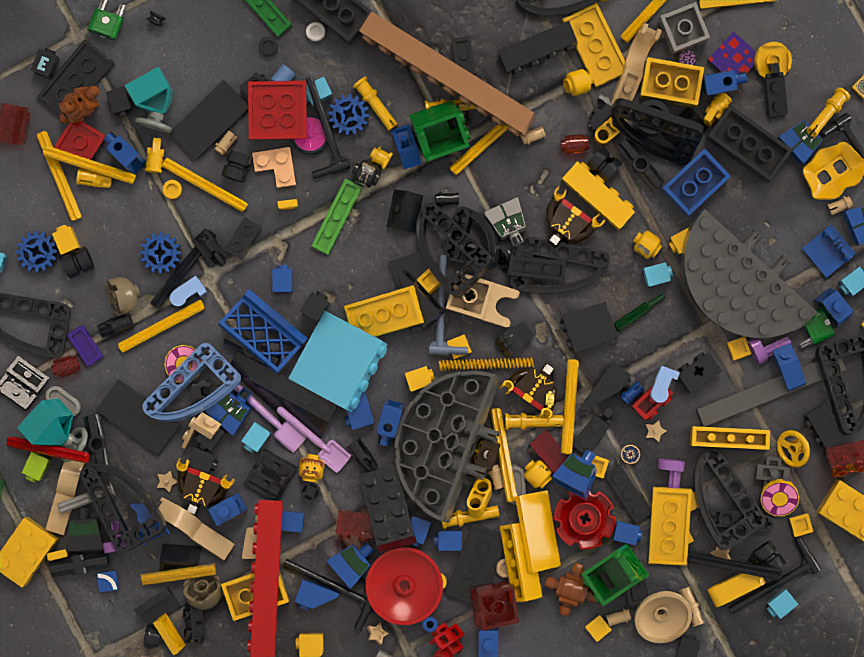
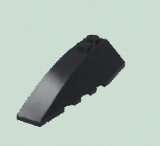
[230,351,338,439]

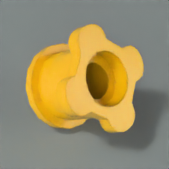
[369,146,393,170]

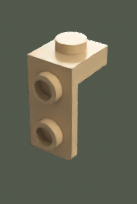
[181,412,221,449]

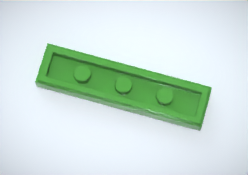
[311,178,362,255]

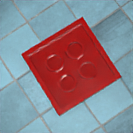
[248,81,307,140]

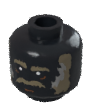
[352,160,382,188]

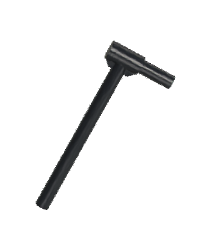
[305,76,350,179]
[820,113,864,159]
[728,536,821,614]
[283,558,373,631]

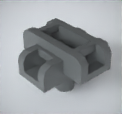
[755,456,790,488]

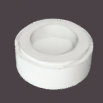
[306,22,325,42]

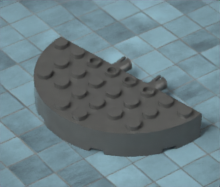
[681,209,818,338]
[395,371,501,523]

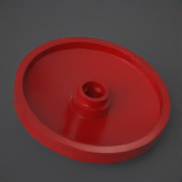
[366,547,443,625]

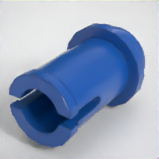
[620,381,645,405]
[422,617,438,632]

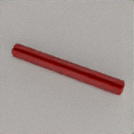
[6,436,90,463]

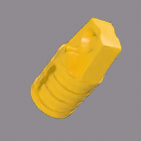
[704,92,732,127]
[145,138,164,173]
[76,167,112,188]

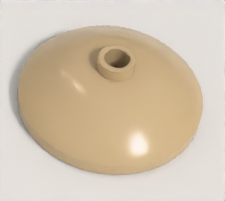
[634,591,692,643]

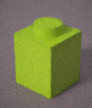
[22,452,52,483]

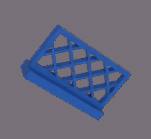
[218,289,308,374]

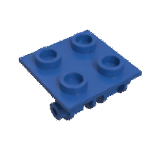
[802,224,856,278]

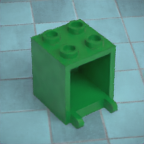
[409,100,471,162]
[582,543,649,606]

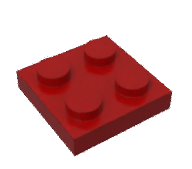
[54,121,106,160]

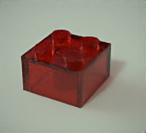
[470,581,519,631]

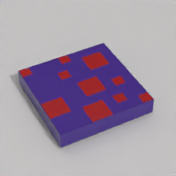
[707,31,756,81]

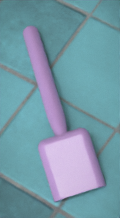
[234,385,307,453]
[277,407,352,473]

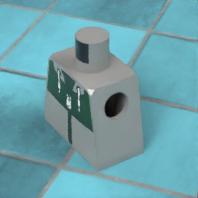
[484,197,526,247]

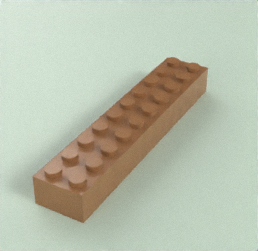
[359,11,536,137]

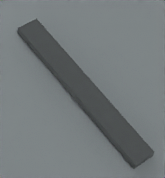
[696,358,846,427]

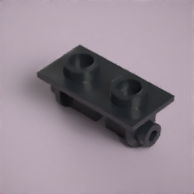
[191,228,227,268]
[183,604,204,644]

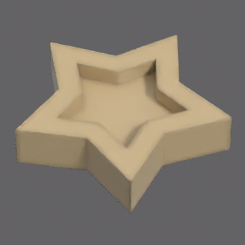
[646,420,667,442]
[157,471,177,492]
[710,544,731,560]
[367,622,389,645]

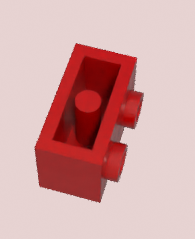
[630,385,673,420]

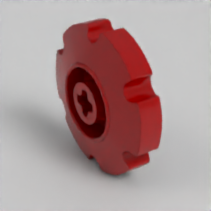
[554,491,616,549]

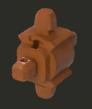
[59,86,99,124]
[545,562,596,616]

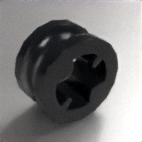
[146,11,166,27]

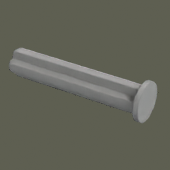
[57,482,116,513]

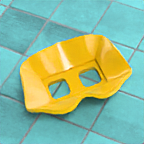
[803,142,864,200]

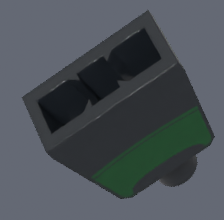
[66,507,105,551]

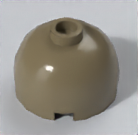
[105,277,140,316]
[183,575,223,610]

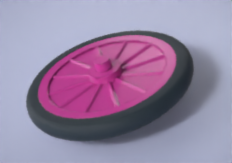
[290,114,328,154]

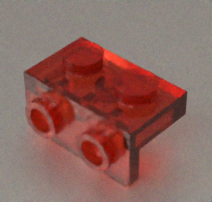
[0,103,30,146]
[825,440,864,477]
[335,510,374,541]

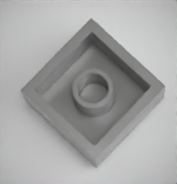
[658,2,710,55]

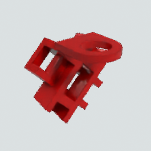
[429,622,465,657]

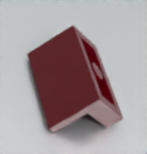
[529,429,569,473]

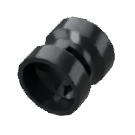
[301,482,321,501]

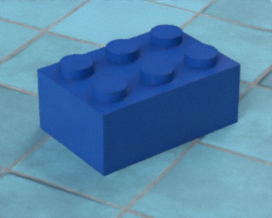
[661,149,731,218]

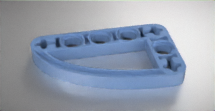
[142,343,241,422]

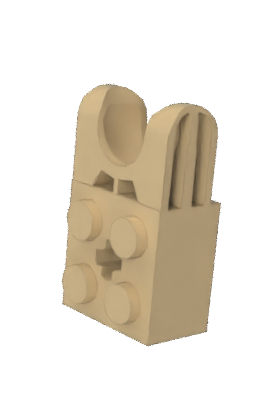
[446,271,520,328]

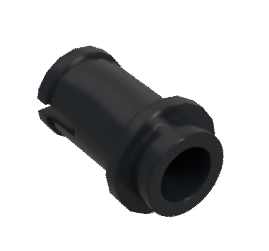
[435,191,459,207]

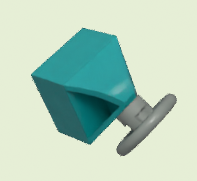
[125,67,174,133]
[17,398,88,462]

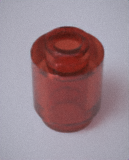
[561,134,589,155]
[51,355,81,379]

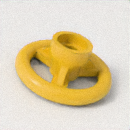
[777,430,810,467]

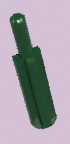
[614,294,665,332]

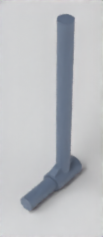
[429,255,468,355]

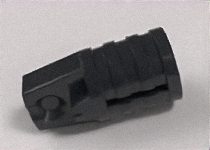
[98,313,134,338]
[346,438,378,473]

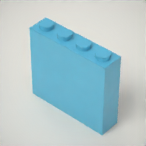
[288,311,388,412]

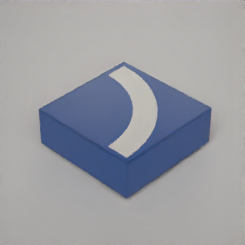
[97,570,119,593]

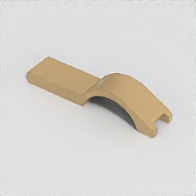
[610,23,662,104]
[45,451,89,535]
[159,497,235,561]

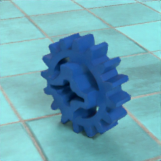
[328,94,370,136]
[16,231,59,273]
[140,232,182,274]

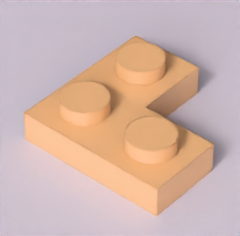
[252,147,296,188]

